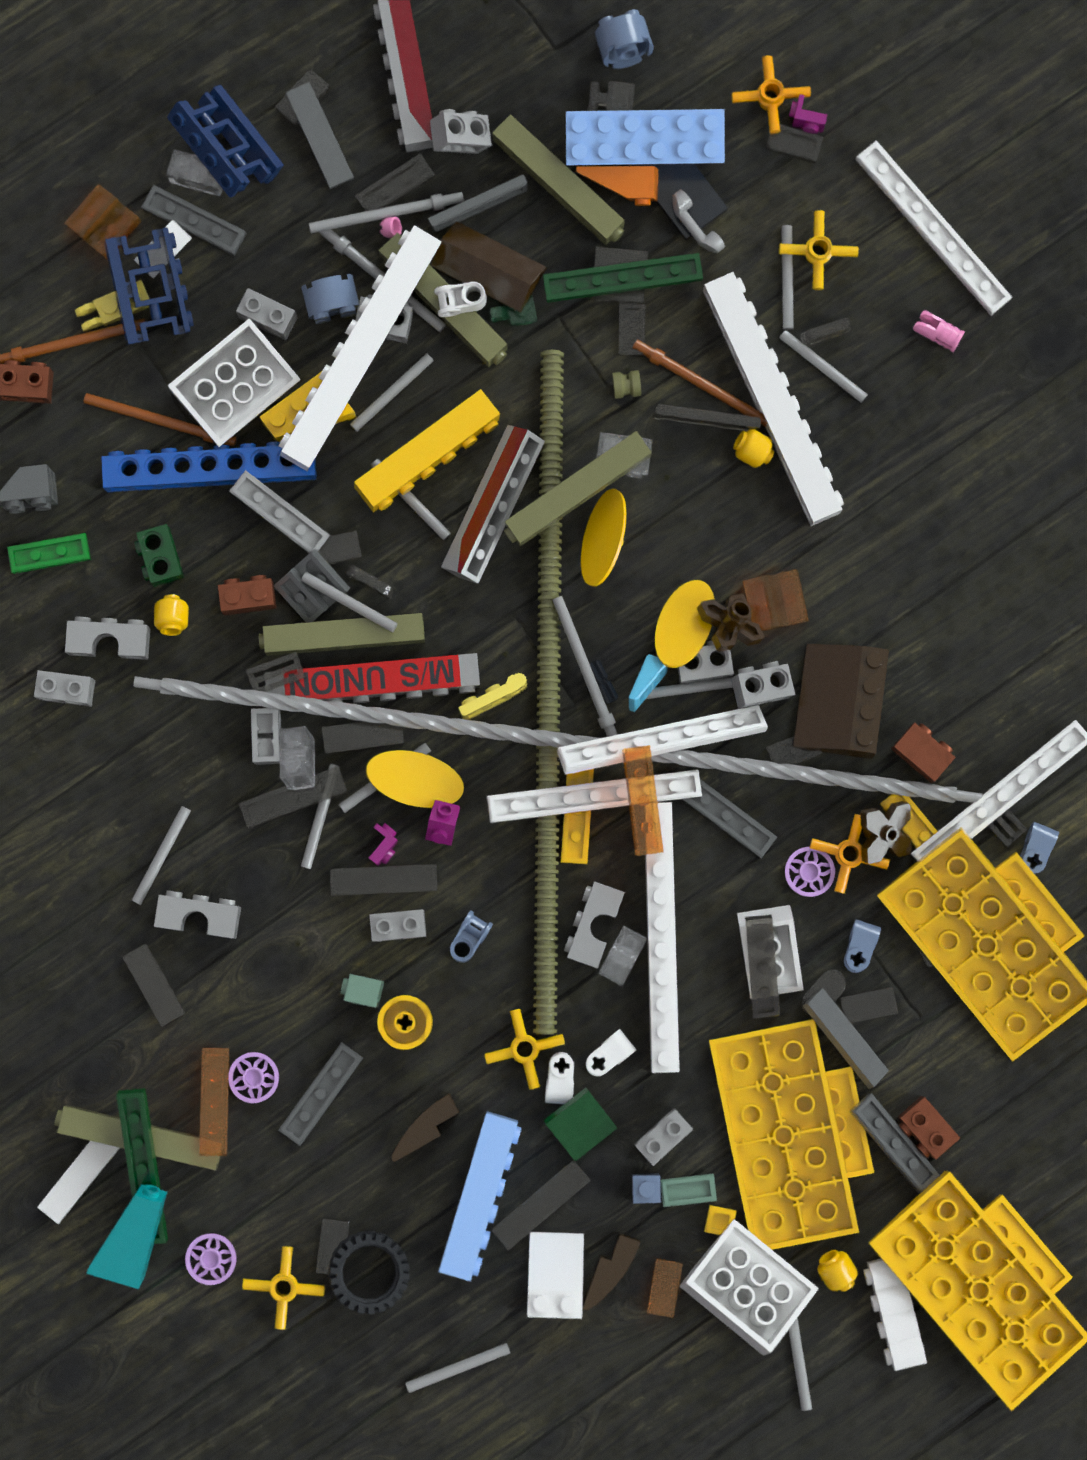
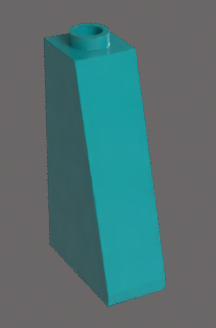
[87,1184,167,1289]

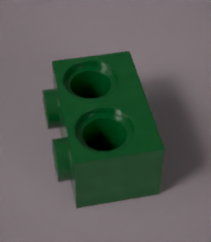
[134,524,184,587]

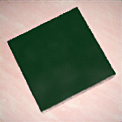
[543,1088,617,1161]

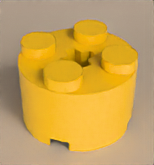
[377,995,433,1050]

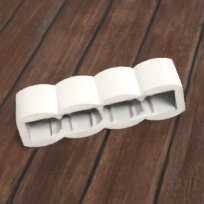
[864,1259,927,1371]

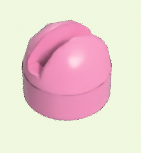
[380,217,402,238]

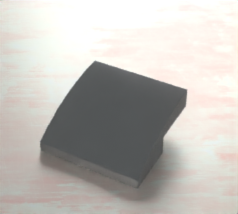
[274,549,350,623]

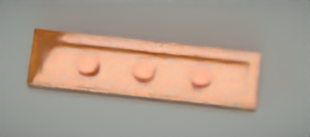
[622,745,664,856]
[199,1048,229,1156]

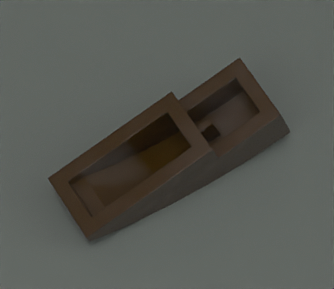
[391,1093,460,1162]
[582,1233,641,1311]

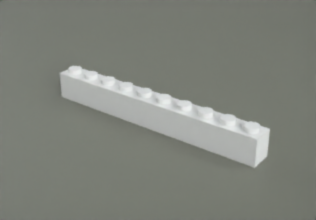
[279,225,441,471]
[703,272,844,526]
[644,802,679,1073]

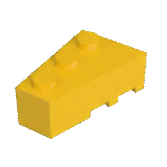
[260,371,357,442]

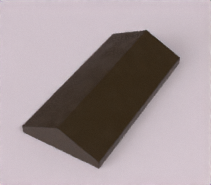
[431,221,547,313]

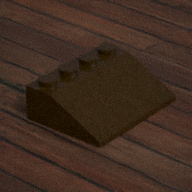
[793,644,889,759]

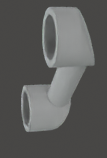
[672,189,725,253]

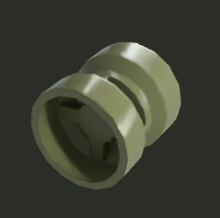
[612,370,641,399]

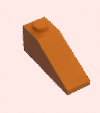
[577,166,658,206]

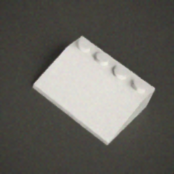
[168,318,301,447]
[680,1219,819,1355]

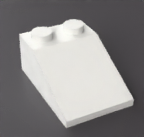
[737,905,803,998]
[527,1232,584,1319]

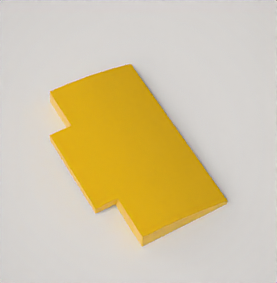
[877,827,1087,1062]
[709,1019,874,1250]
[869,1171,1087,1411]

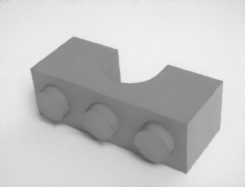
[65,617,150,660]
[564,882,625,968]
[154,891,241,939]

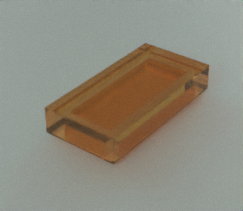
[647,1258,683,1318]

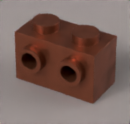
[0,360,54,403]
[218,575,277,615]
[891,723,956,783]
[897,1096,960,1159]

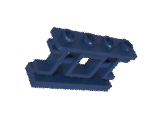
[167,84,284,198]
[104,227,194,345]

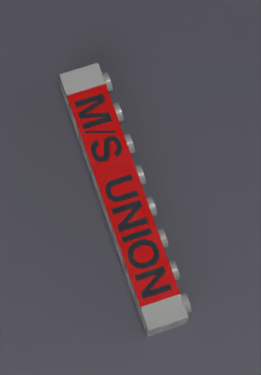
[265,653,480,703]

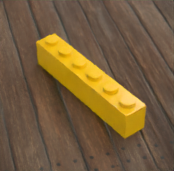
[354,389,500,512]

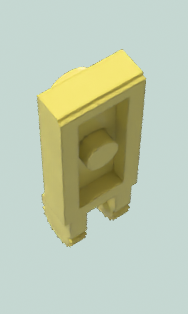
[75,280,150,332]
[458,672,528,720]

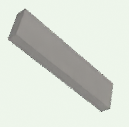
[229,470,330,553]

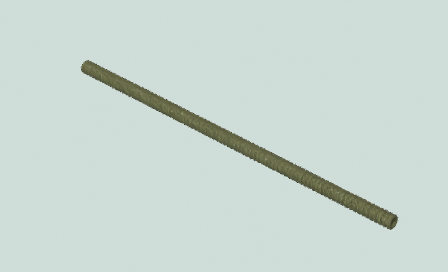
[533,350,564,1034]

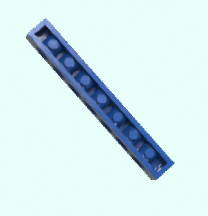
[101,442,317,492]

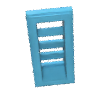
[629,654,667,712]

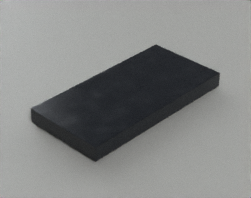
[628,163,728,241]

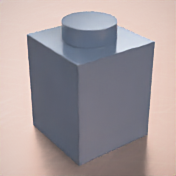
[632,1173,661,1203]

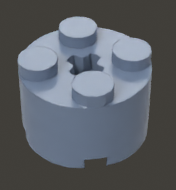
[595,9,654,68]
[301,274,360,324]

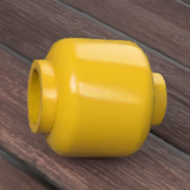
[733,429,774,468]
[154,594,189,636]
[817,1250,858,1292]

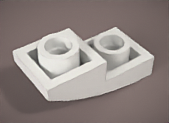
[134,220,192,278]

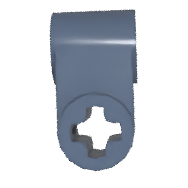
[1020,821,1059,874]
[450,910,493,963]
[844,919,881,973]

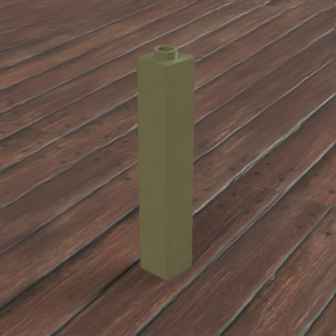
[492,114,625,245]
[379,233,507,367]
[504,431,652,546]
[259,613,425,656]
[55,1105,224,1170]

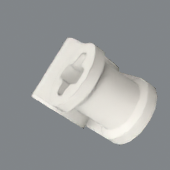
[434,282,487,317]
[586,1029,636,1076]
[545,1052,574,1104]

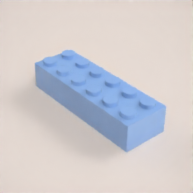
[566,109,725,165]
[439,1111,521,1281]

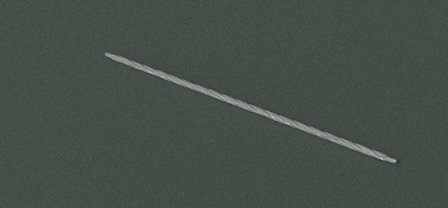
[134,676,983,804]

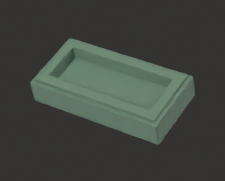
[660,1173,717,1207]

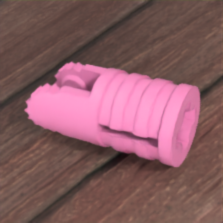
[913,310,965,352]

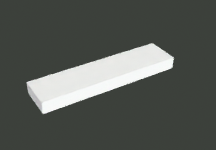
[38,1141,120,1224]

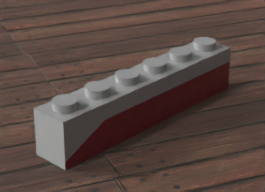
[373,0,433,152]
[441,425,545,583]

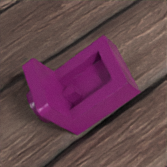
[789,94,827,134]
[425,800,460,846]
[369,823,398,866]

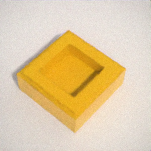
[704,1205,736,1235]

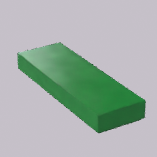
[7,533,91,574]

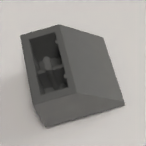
[0,464,58,514]

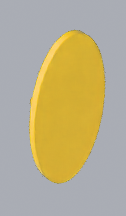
[581,489,626,587]
[655,580,714,668]
[366,750,464,808]

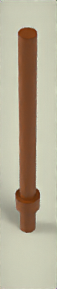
[0,318,146,364]
[633,339,767,427]
[84,393,237,447]

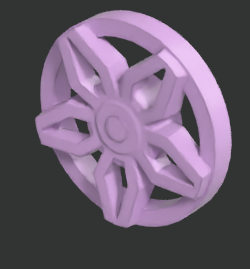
[785,847,835,897]
[228,1052,279,1103]
[185,1233,237,1285]

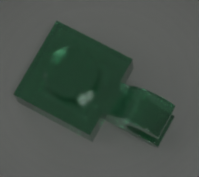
[490,295,537,327]

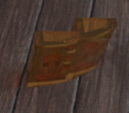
[65,184,141,260]
[743,569,809,631]

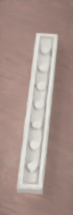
[856,141,1012,316]
[557,705,768,775]
[911,720,1087,861]
[487,770,702,823]

